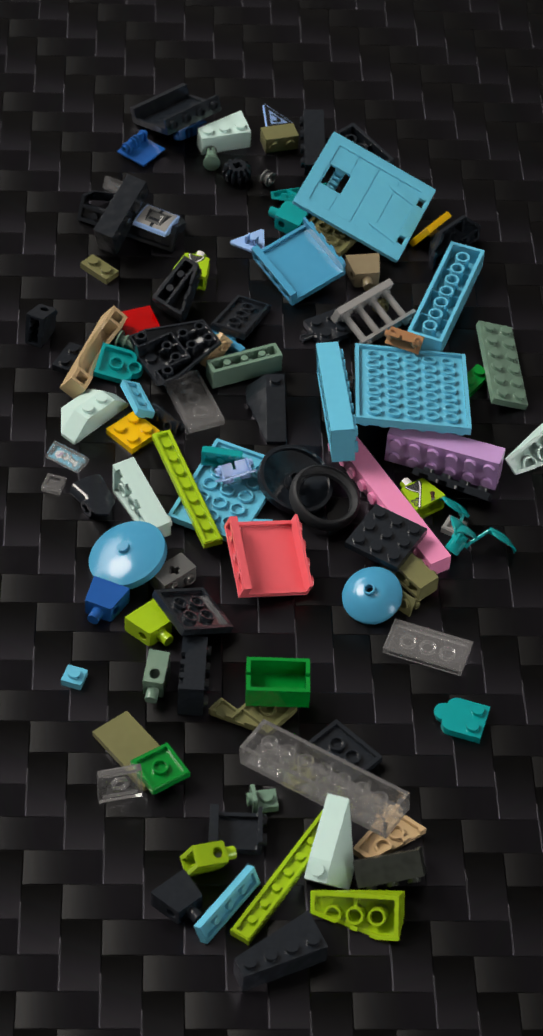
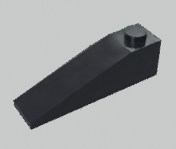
[246,374,286,444]

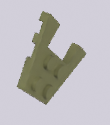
[208,697,297,736]

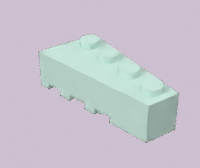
[113,457,172,537]

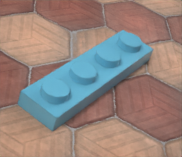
[194,865,261,944]

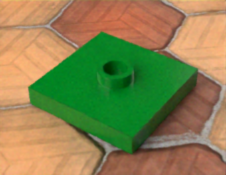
[130,742,190,795]

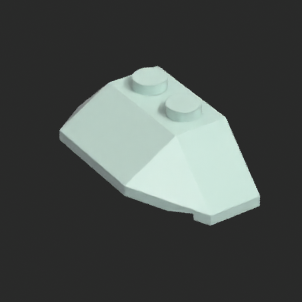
[61,389,129,445]

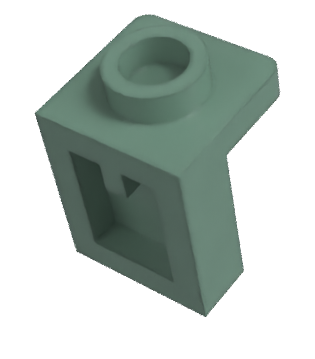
[246,784,279,813]

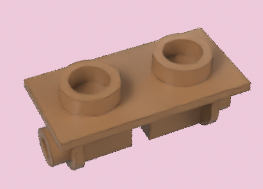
[384,326,425,354]

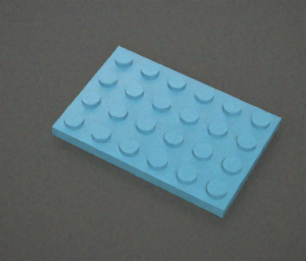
[167,438,267,542]

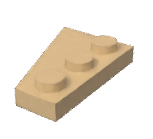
[353,806,427,859]

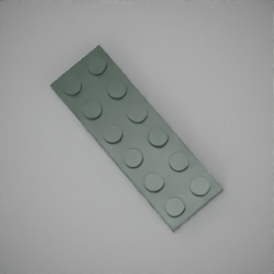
[476,320,528,410]

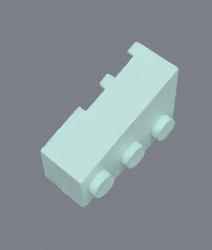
[197,110,251,155]

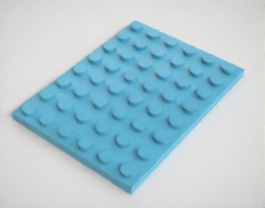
[355,343,472,436]

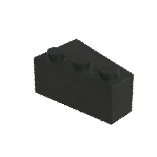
[353,846,427,890]

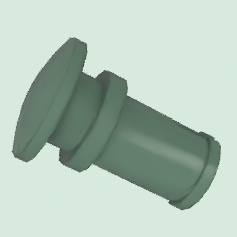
[203,146,220,171]
[115,330,134,351]

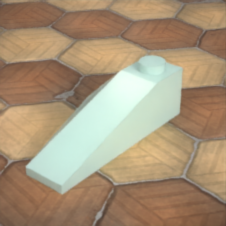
[505,423,543,475]
[304,793,354,890]

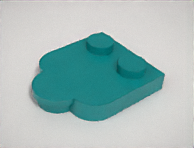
[93,343,143,384]
[434,698,490,743]

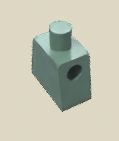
[143,649,171,704]

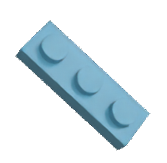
[120,380,155,419]

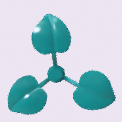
[440,496,516,556]

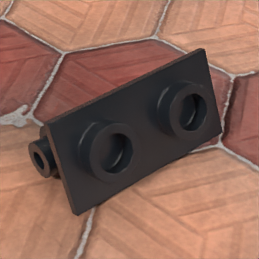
[148,402,185,439]

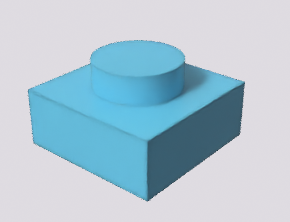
[61,664,88,691]

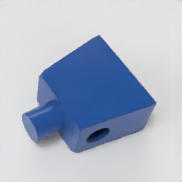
[85,576,130,624]

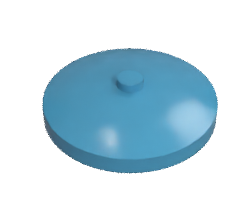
[89,521,167,589]

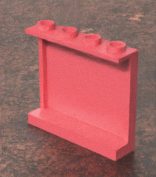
[224,514,314,598]

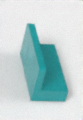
[201,446,243,469]

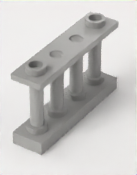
[331,278,416,345]

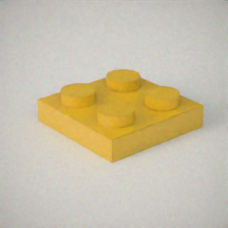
[106,411,160,454]

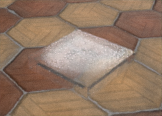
[97,764,142,804]

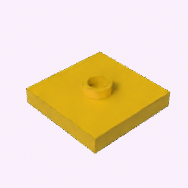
[409,212,452,247]

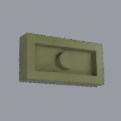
[80,254,119,285]

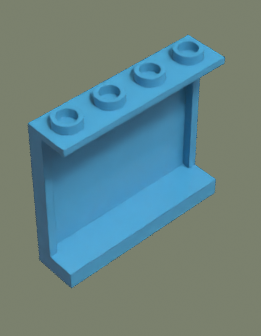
[251,217,346,306]

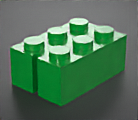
[245,657,310,708]

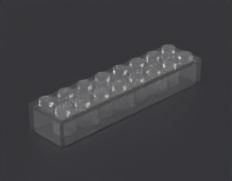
[239,719,410,838]

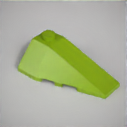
[310,890,405,941]

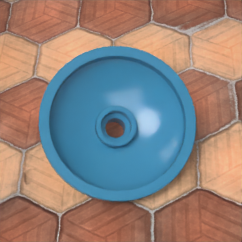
[342,567,403,624]

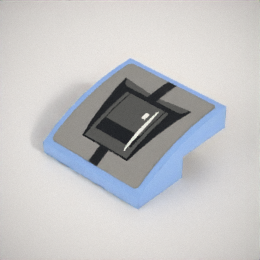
[133,204,180,237]

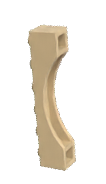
[59,306,128,399]

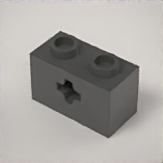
[150,552,197,590]

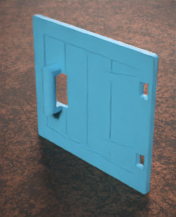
[292,132,436,263]

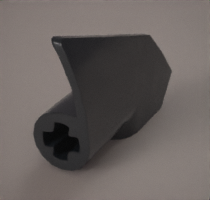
[69,474,115,517]

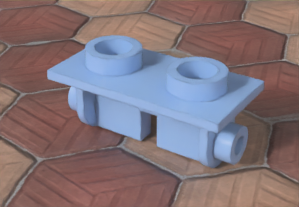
[215,457,257,485]

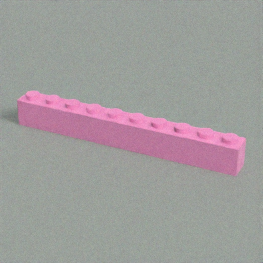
[328,437,451,574]

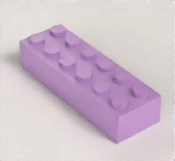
[384,427,506,490]

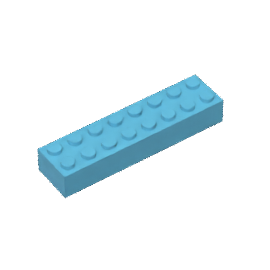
[407,241,485,352]
[316,342,358,462]

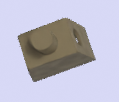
[345,253,380,291]

